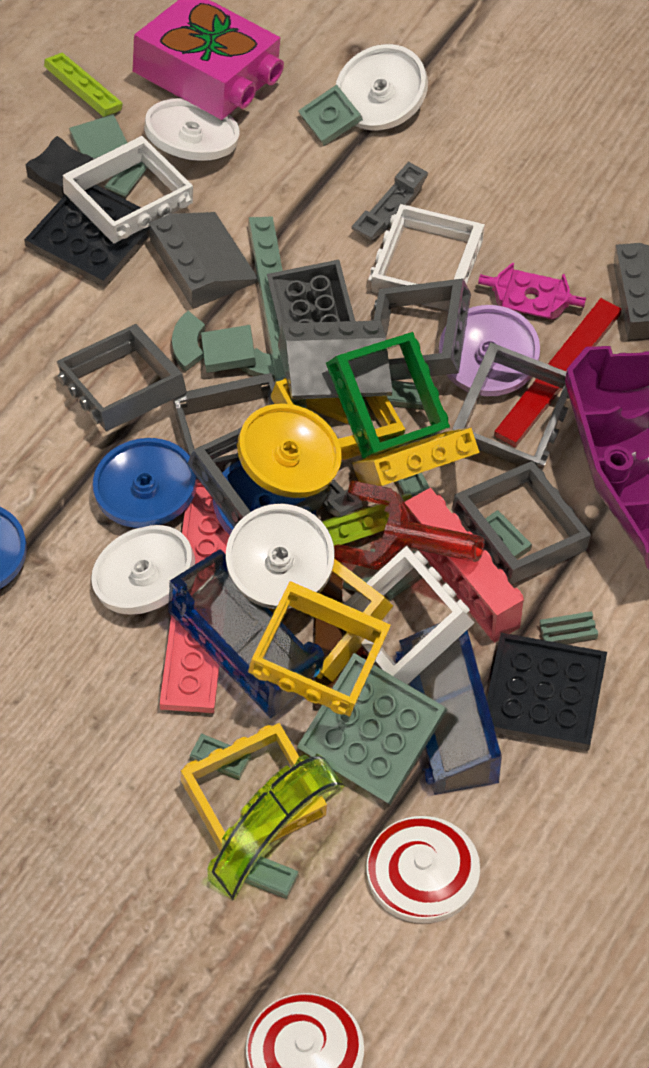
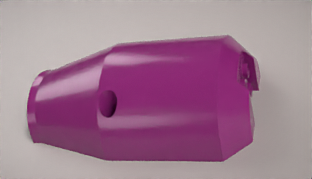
[565,346,649,570]

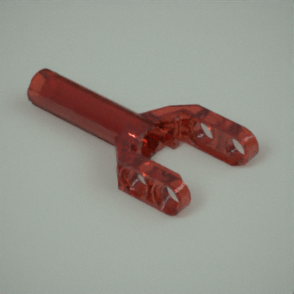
[333,481,484,570]

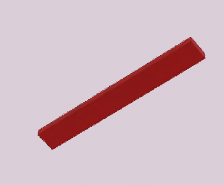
[494,298,622,448]

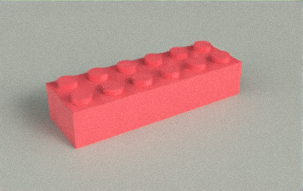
[403,488,524,643]

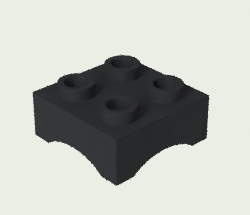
[25,136,93,198]

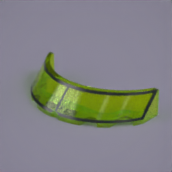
[207,753,345,900]

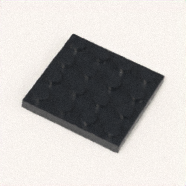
[24,185,150,287]
[481,633,607,750]

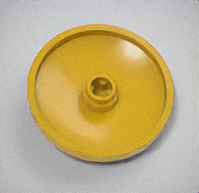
[237,404,342,498]

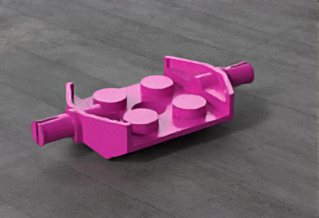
[478,263,586,320]

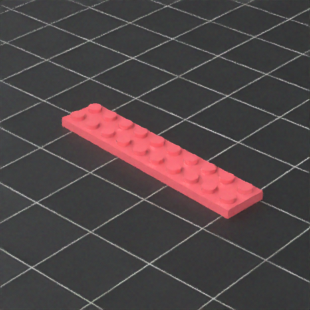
[160,479,230,713]

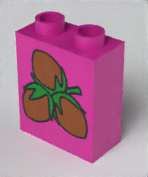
[132,0,284,120]

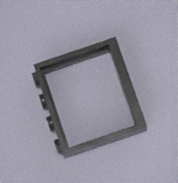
[371,278,471,381]
[57,324,187,432]
[452,342,569,468]
[173,373,275,479]
[187,427,327,528]
[451,461,591,584]

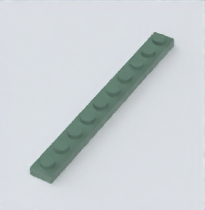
[248,217,307,409]

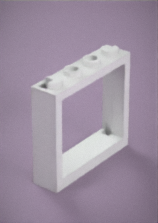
[63,136,193,243]
[368,204,485,311]
[344,546,475,685]

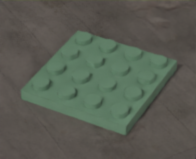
[297,653,448,804]

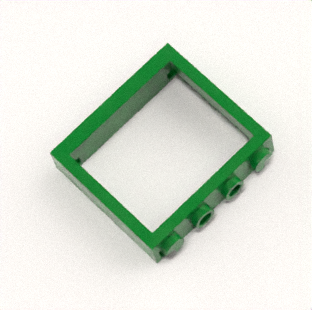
[326,332,450,459]

